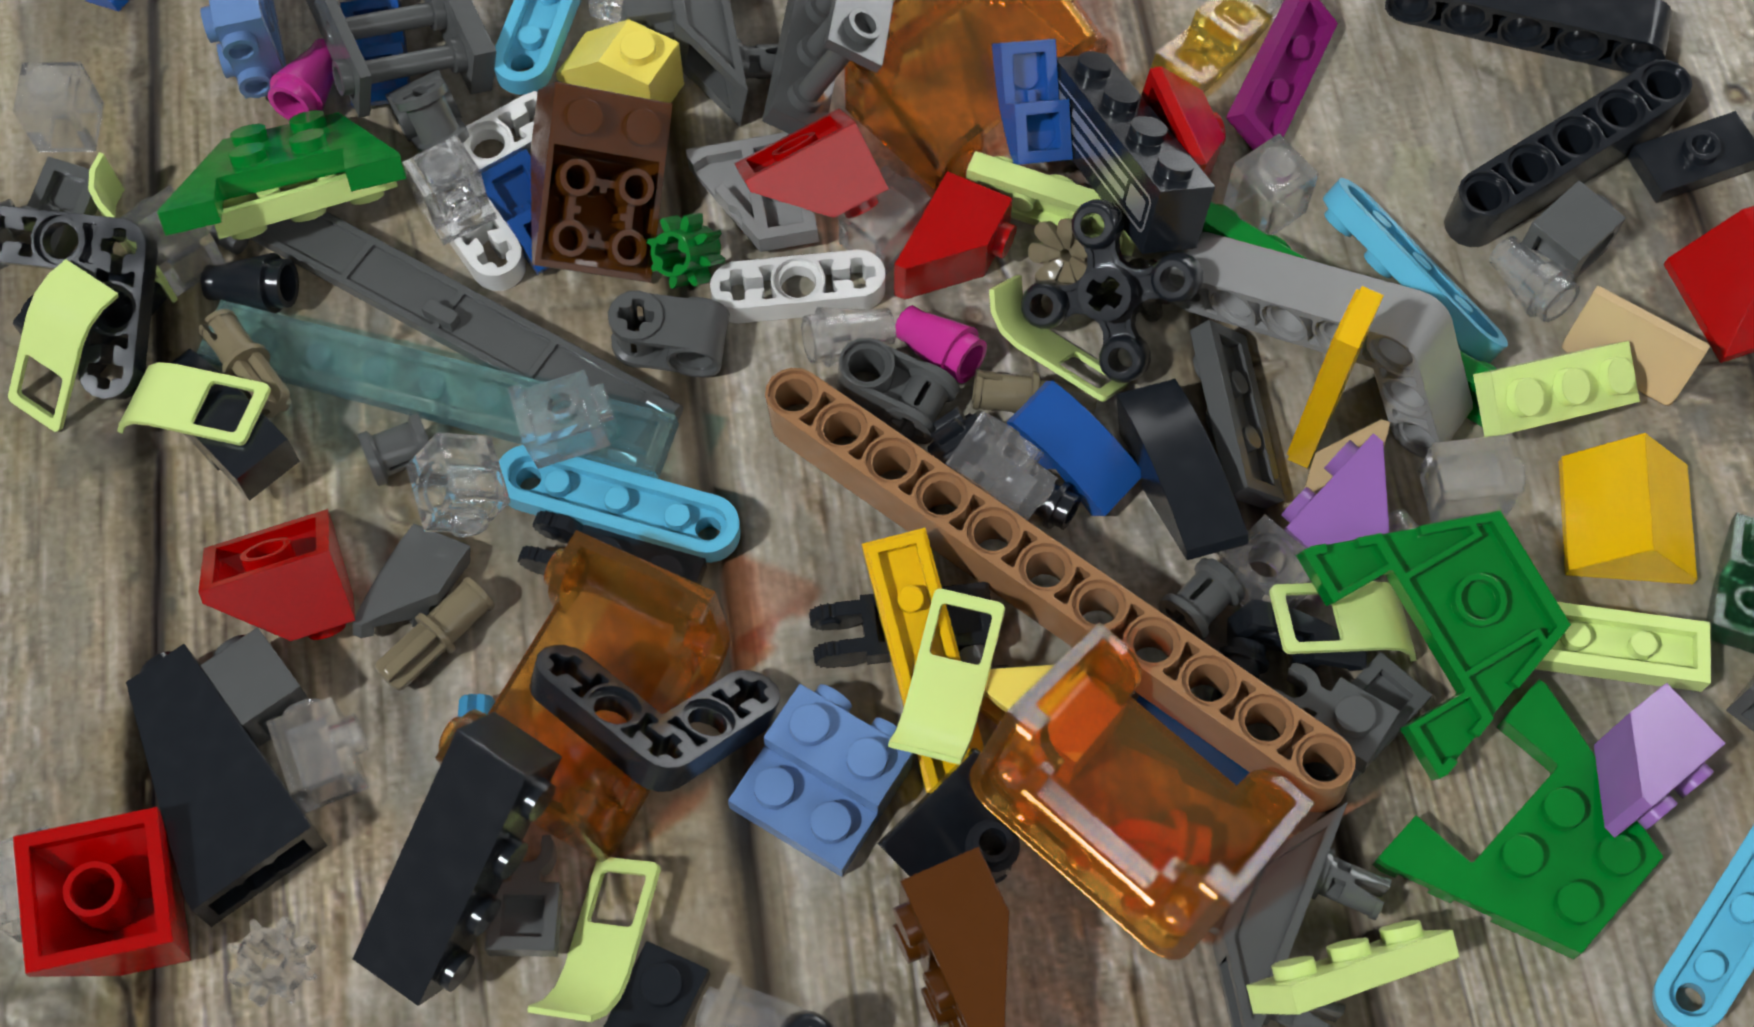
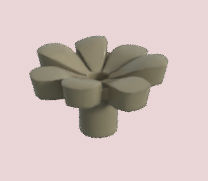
[1028,218,1087,284]

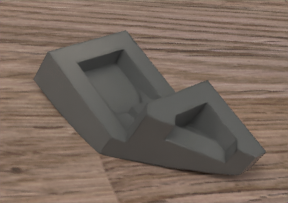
[20,156,98,259]
[352,523,470,638]

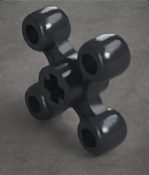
[1021,199,1203,383]

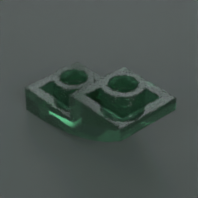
[1706,512,1754,654]

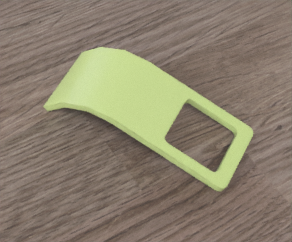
[88,152,178,303]
[8,259,119,432]
[989,275,1128,402]
[117,362,271,446]
[1269,581,1417,662]
[888,589,1005,765]
[528,856,661,1022]

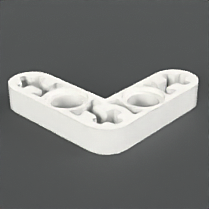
[409,91,538,291]

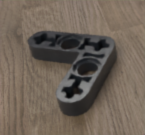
[0,206,158,400]
[529,645,780,792]

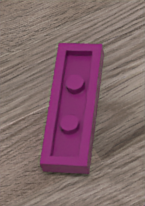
[1226,0,1338,156]

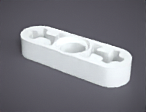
[710,250,885,324]

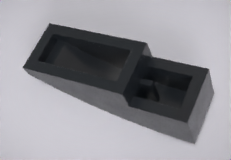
[171,348,300,501]
[1116,379,1249,560]

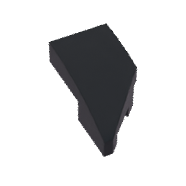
[1227,599,1367,671]

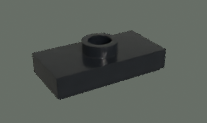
[1627,111,1754,203]

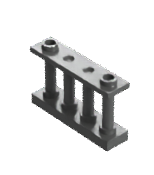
[306,0,497,118]
[762,0,894,134]

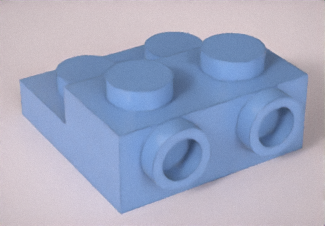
[200,0,286,99]
[728,684,913,877]

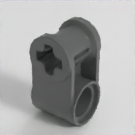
[385,70,470,158]
[608,291,730,377]
[837,337,960,444]

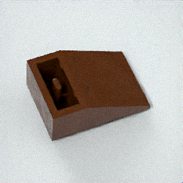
[531,82,673,283]
[892,847,1009,1027]

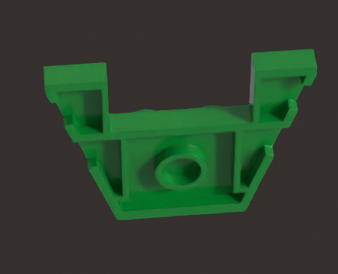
[157,110,406,236]
[1296,510,1571,781]
[1372,679,1664,960]

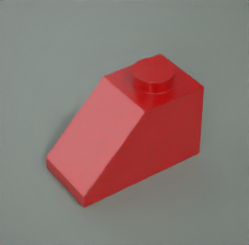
[894,171,1017,300]

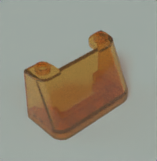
[845,0,1108,191]
[435,530,730,862]
[969,622,1316,960]

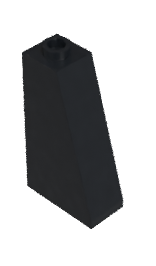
[126,644,328,927]

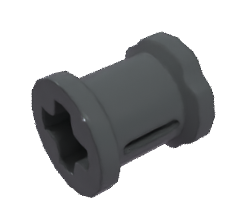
[357,412,438,487]
[1158,558,1245,641]

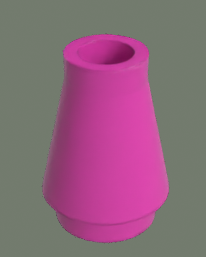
[268,38,334,120]
[894,305,987,383]

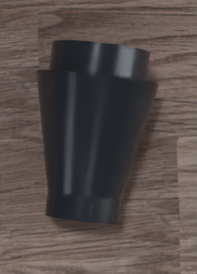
[201,253,299,314]

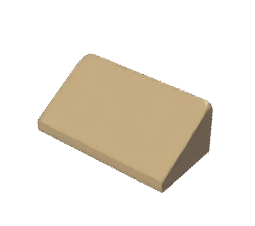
[1562,286,1710,406]

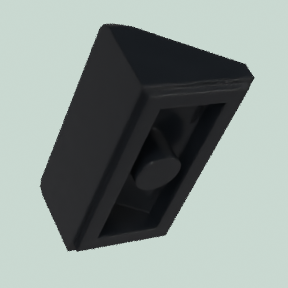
[877,748,1021,876]

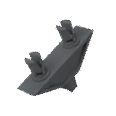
[621,0,778,127]
[1171,802,1392,1027]

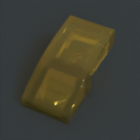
[1151,0,1273,93]

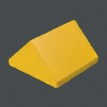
[1558,433,1697,585]

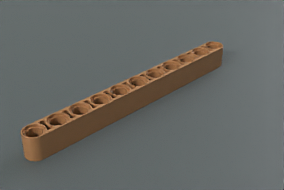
[765,368,1355,813]

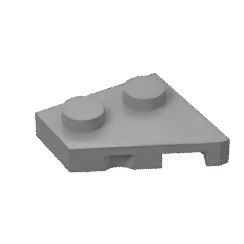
[686,132,819,252]

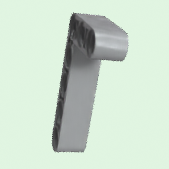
[1170,232,1473,459]

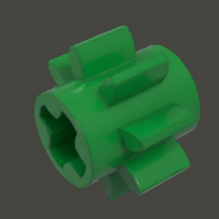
[647,213,726,289]

